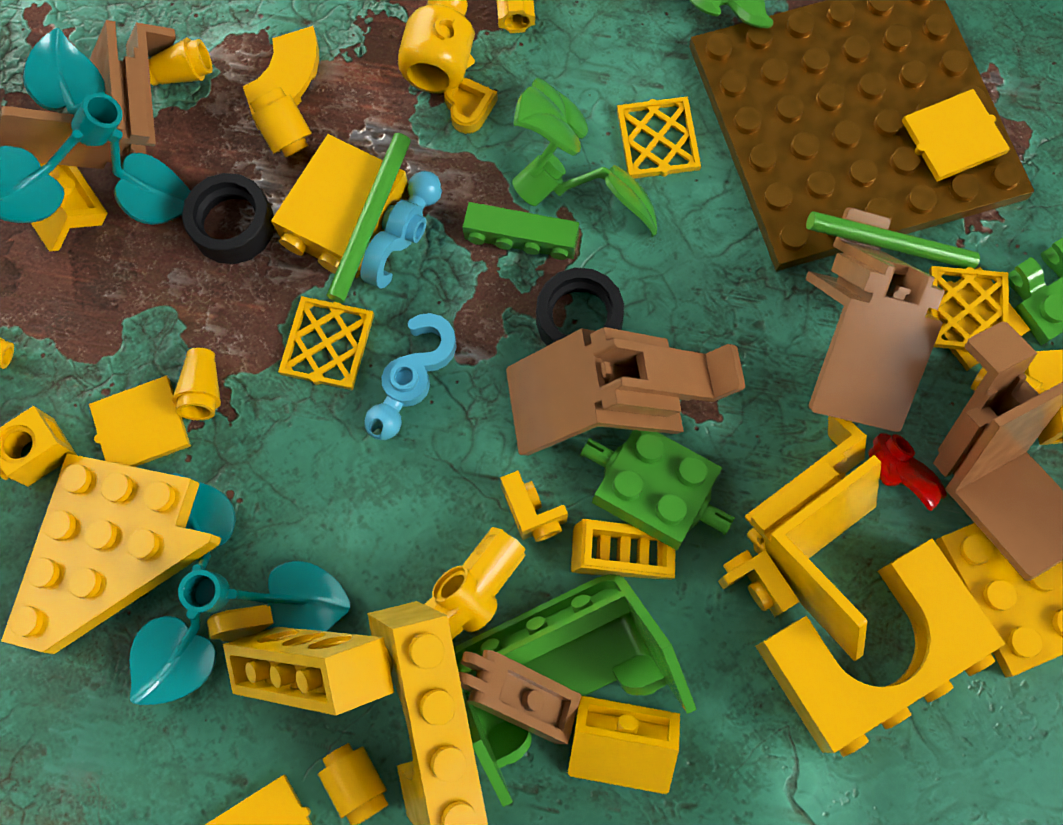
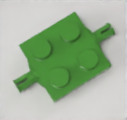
[580,430,735,551]

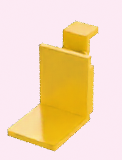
[745,416,881,661]

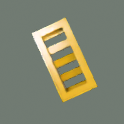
[571,519,676,580]

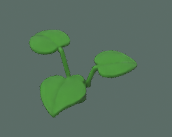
[512,77,657,238]

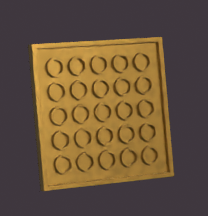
[689,0,1034,271]

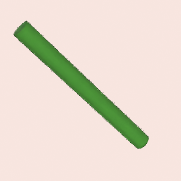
[326,133,411,303]
[806,211,980,269]

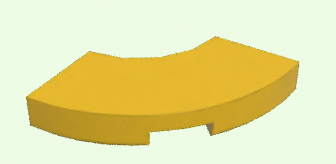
[243,26,319,130]

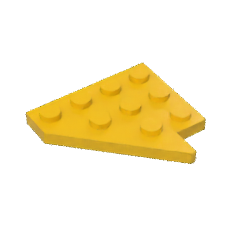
[1,453,221,654]
[935,523,1063,678]

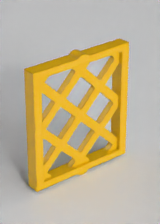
[617,96,701,179]
[929,266,1009,352]
[278,296,375,390]

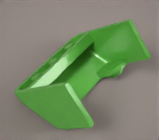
[454,574,697,807]

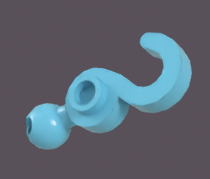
[360,171,442,289]
[364,313,457,440]

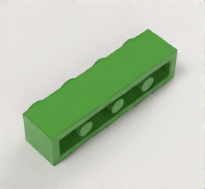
[463,202,579,260]

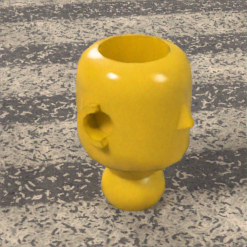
[398,0,475,93]

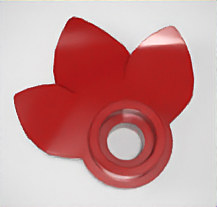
[868,433,947,511]

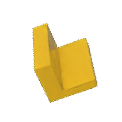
[31,163,108,251]
[568,695,680,794]

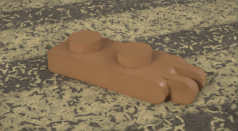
[459,650,581,744]

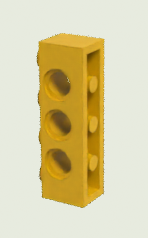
[223,627,394,716]

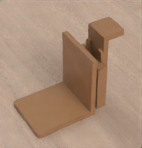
[0,20,176,169]
[805,207,945,432]
[933,322,1063,581]
[506,327,745,456]

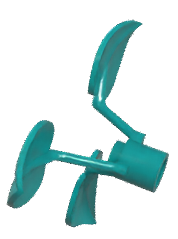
[0,28,191,225]
[129,473,351,705]

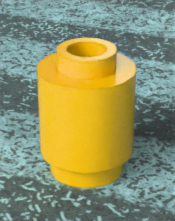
[250,87,312,158]
[318,743,389,825]

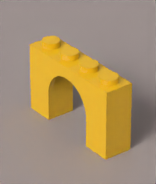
[755,538,1006,757]
[367,601,488,825]

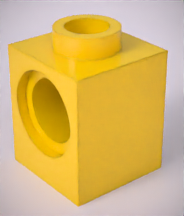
[0,406,77,487]

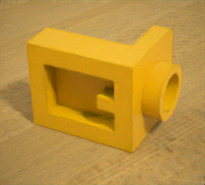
[500,470,568,542]
[718,550,800,617]

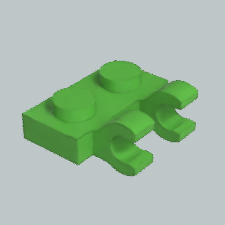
[1009,238,1063,346]

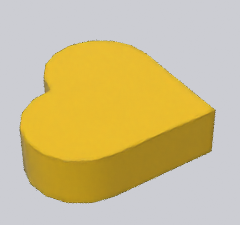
[444,77,498,134]
[207,605,274,641]

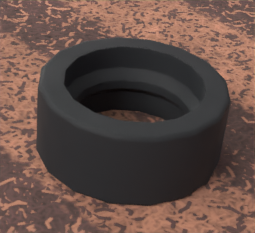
[182,173,274,264]
[536,267,624,346]

